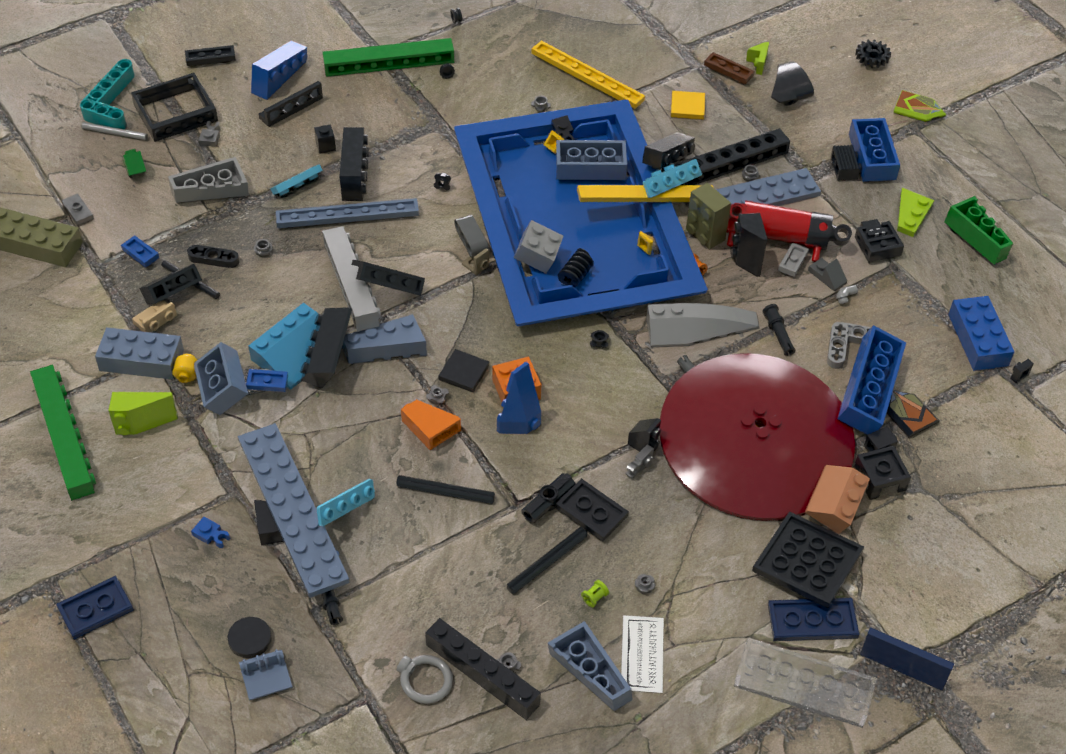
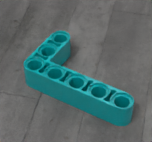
[80,59,135,129]

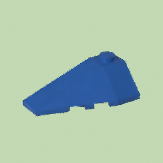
[497,362,541,434]

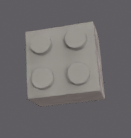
[514,220,563,273]

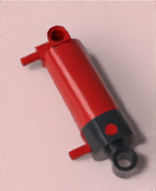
[727,200,852,262]

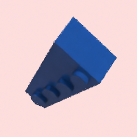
[251,41,308,100]

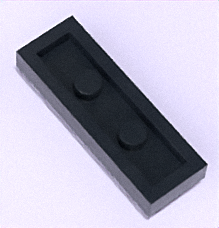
[185,45,236,66]

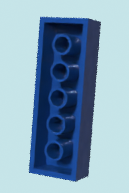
[837,325,906,434]

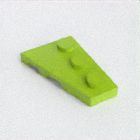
[897,188,934,237]

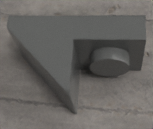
[808,258,847,292]

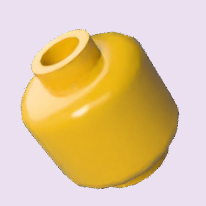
[173,354,197,383]

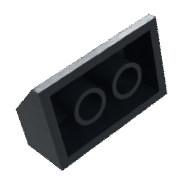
[730,213,767,277]

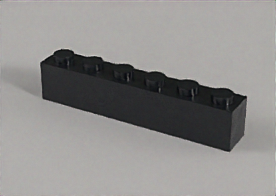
[425,618,541,721]

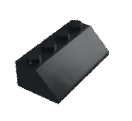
[300,307,352,388]

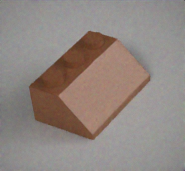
[805,465,870,534]

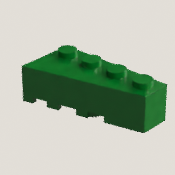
[944,196,1013,265]

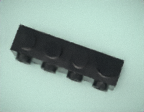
[642,132,695,170]

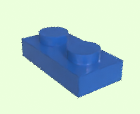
[121,235,160,268]
[246,369,288,392]

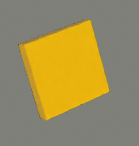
[671,91,705,120]

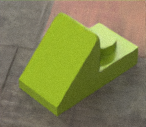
[746,42,769,75]

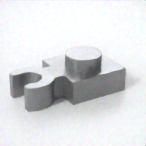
[198,121,220,147]
[626,444,654,479]

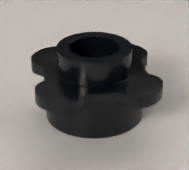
[434,173,451,191]
[590,330,609,348]

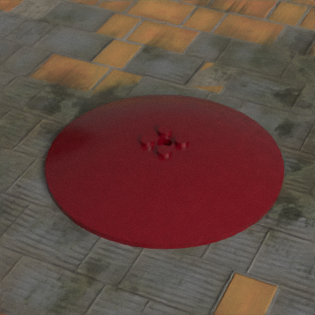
[659,353,855,521]

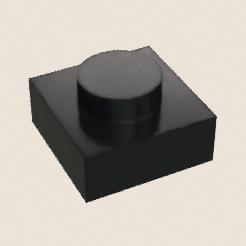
[1010,359,1034,383]

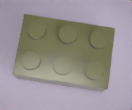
[686,183,731,250]

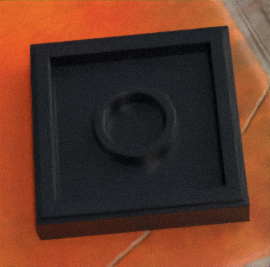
[438,349,489,392]

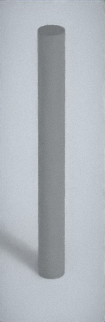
[82,122,148,140]

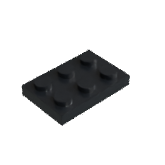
[555,478,629,542]

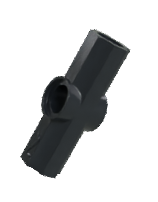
[521,473,576,523]

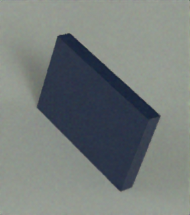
[56,576,134,640]

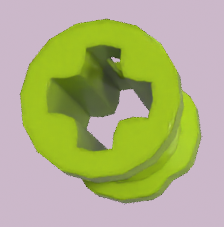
[581,580,609,608]

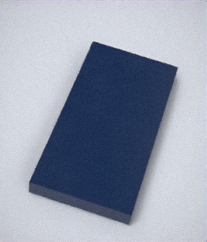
[768,598,859,641]
[860,628,954,691]

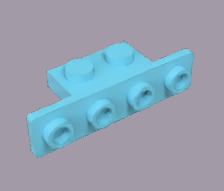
[643,159,702,198]
[316,479,375,526]

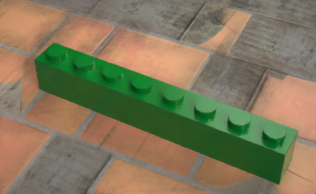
[322,38,455,77]
[30,364,96,501]

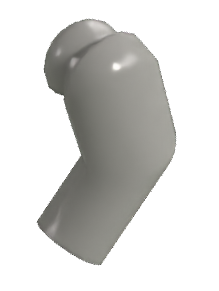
[836,285,858,304]

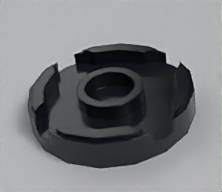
[227,617,272,658]

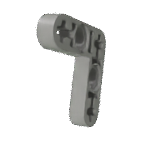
[827,322,871,369]

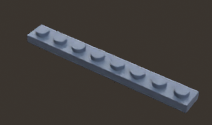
[276,198,419,228]

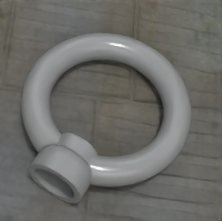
[396,655,453,704]

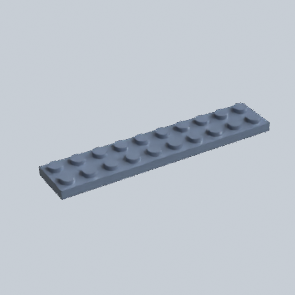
[238,423,350,598]

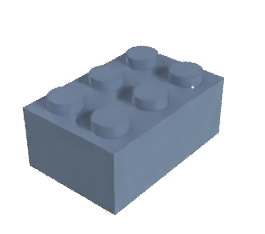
[194,342,248,415]

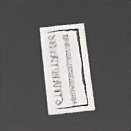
[621,615,664,693]

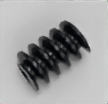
[558,248,594,287]

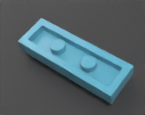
[270,164,323,196]

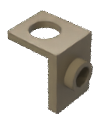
[462,248,489,275]

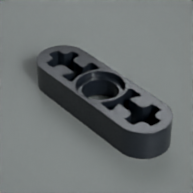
[187,245,239,268]

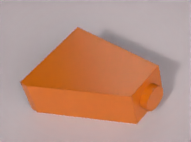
[401,399,461,450]

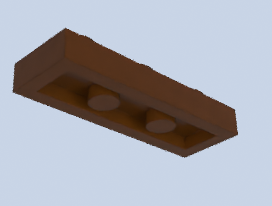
[704,52,755,84]

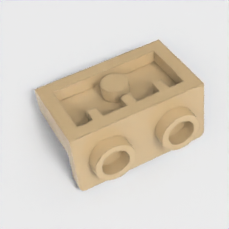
[132,300,177,332]

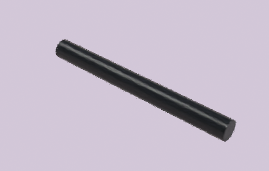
[161,260,220,299]

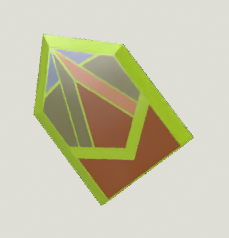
[893,90,946,122]

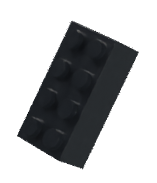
[339,127,369,201]

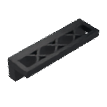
[258,81,323,127]
[351,260,425,296]

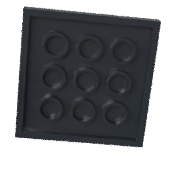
[752,511,864,608]

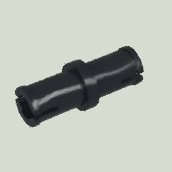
[322,589,343,625]

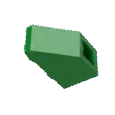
[122,149,146,176]

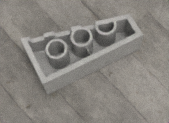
[168,157,249,203]

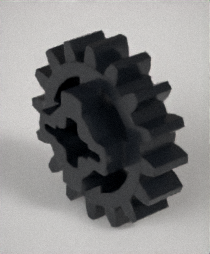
[855,39,891,68]

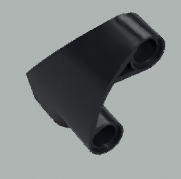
[771,61,814,106]

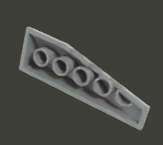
[646,303,759,348]

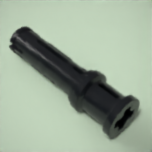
[762,304,796,356]

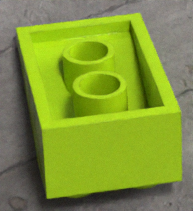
[108,392,178,435]

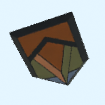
[887,390,940,438]

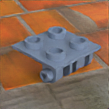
[239,649,293,701]

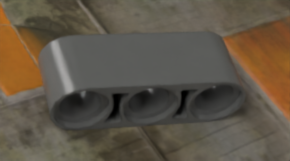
[454,215,489,258]

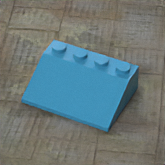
[248,303,343,390]

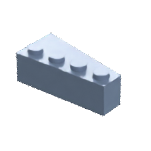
[342,314,427,364]
[548,621,633,711]

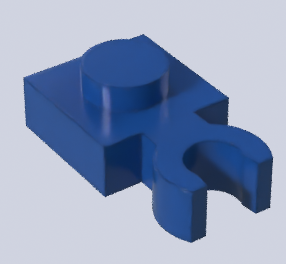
[191,517,230,548]

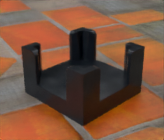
[854,446,911,500]

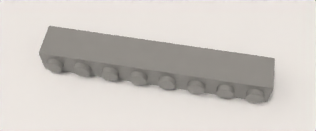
[322,226,381,331]

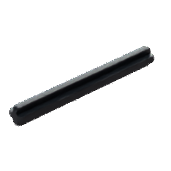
[396,475,495,504]
[507,527,587,594]

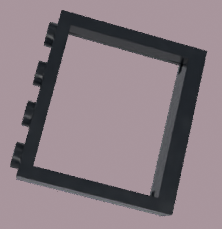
[131,73,218,142]

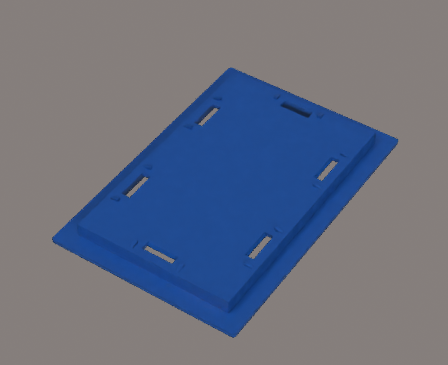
[454,100,708,326]

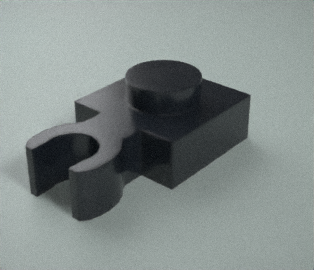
[551,115,574,140]

